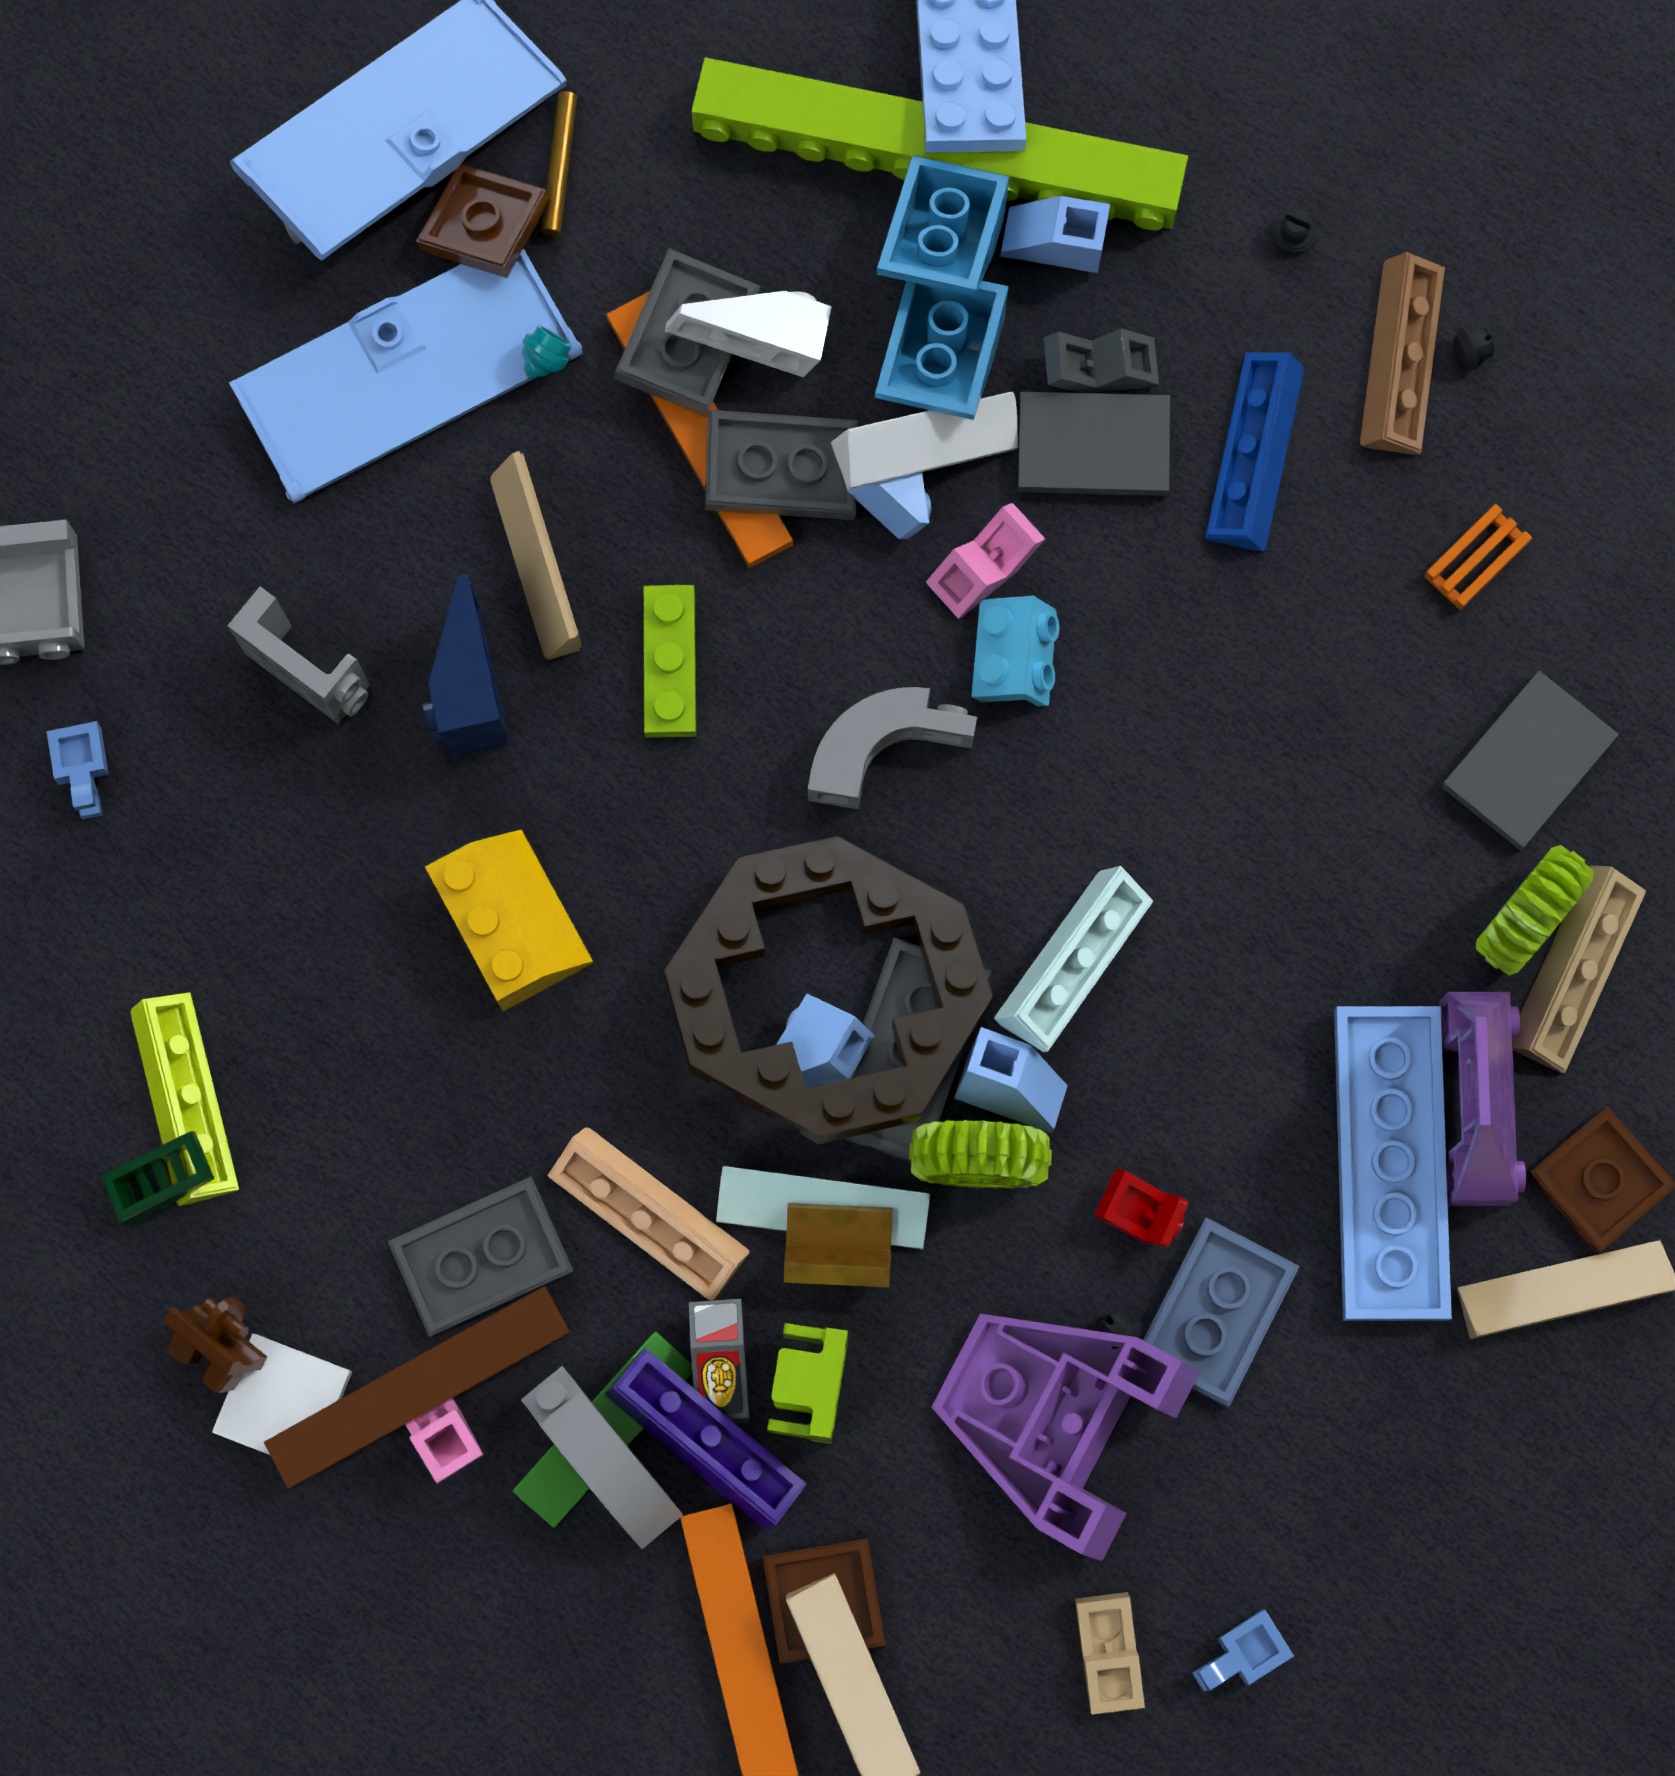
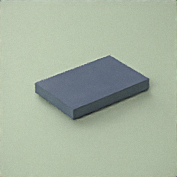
[1143,1218,1300,1408]

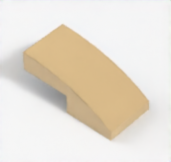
[1075,1592,1145,1715]

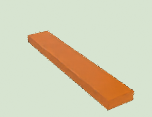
[606,291,793,569]
[680,1504,799,1776]

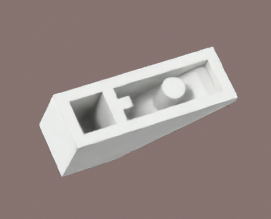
[665,291,831,377]

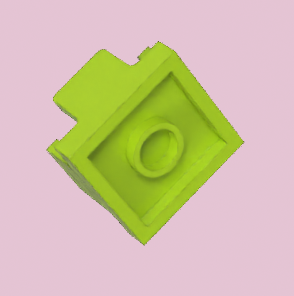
[767,1323,848,1444]

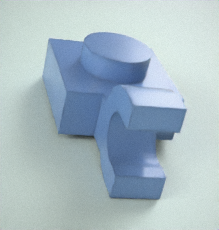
[47,721,109,820]
[1192,1609,1294,1692]

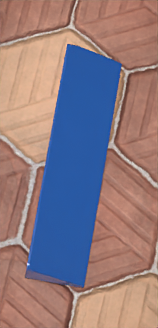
[1205,353,1304,551]

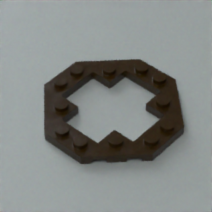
[664,836,993,1144]

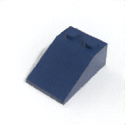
[423,573,509,758]

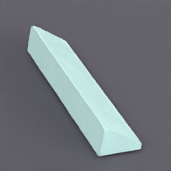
[994,866,1153,1052]
[716,1166,930,1250]

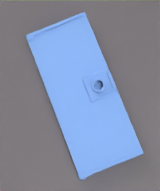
[230,0,566,261]
[229,249,583,504]

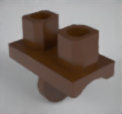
[163,1297,268,1393]

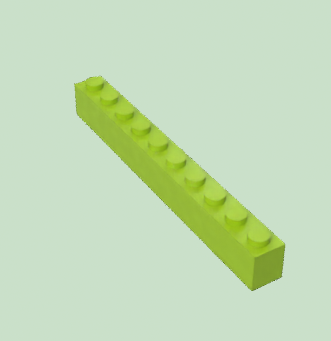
[692,57,1188,230]

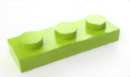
[644,585,696,737]

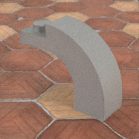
[808,687,977,809]
[521,1366,683,1549]

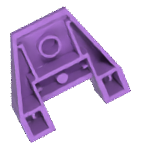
[1439,992,1526,1206]
[931,1314,1200,1561]

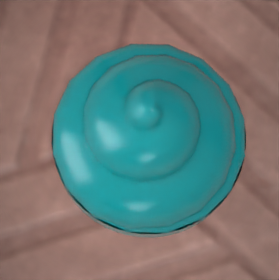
[522,325,572,379]

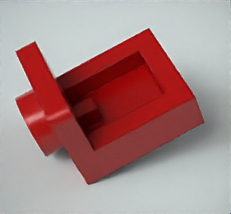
[1094,1169,1188,1248]

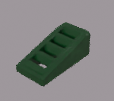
[100,1131,215,1225]

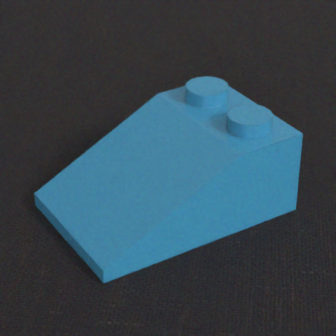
[877,156,1009,296]
[875,281,1009,420]

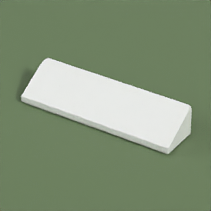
[831,392,1018,490]

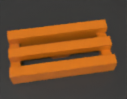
[1424,504,1532,611]

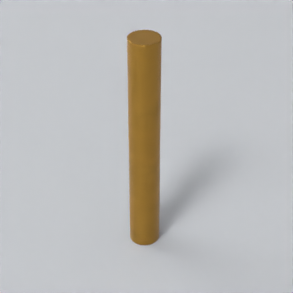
[541,91,578,236]

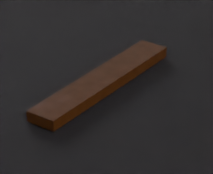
[264,1286,571,1490]

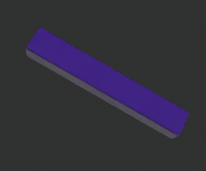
[605,1348,806,1529]

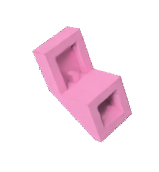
[926,503,1046,619]
[406,1399,483,1484]

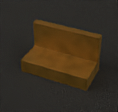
[784,1203,893,1287]

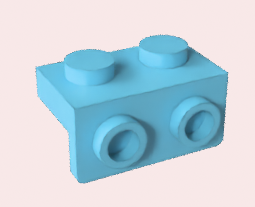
[971,596,1059,706]

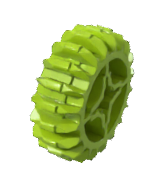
[1476,845,1594,975]
[909,1120,1052,1189]

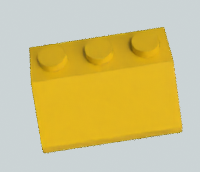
[425,830,593,1011]

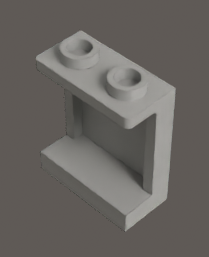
[0,520,85,665]
[228,586,370,724]

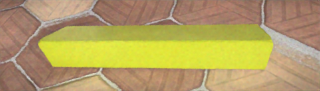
[131,992,239,1206]

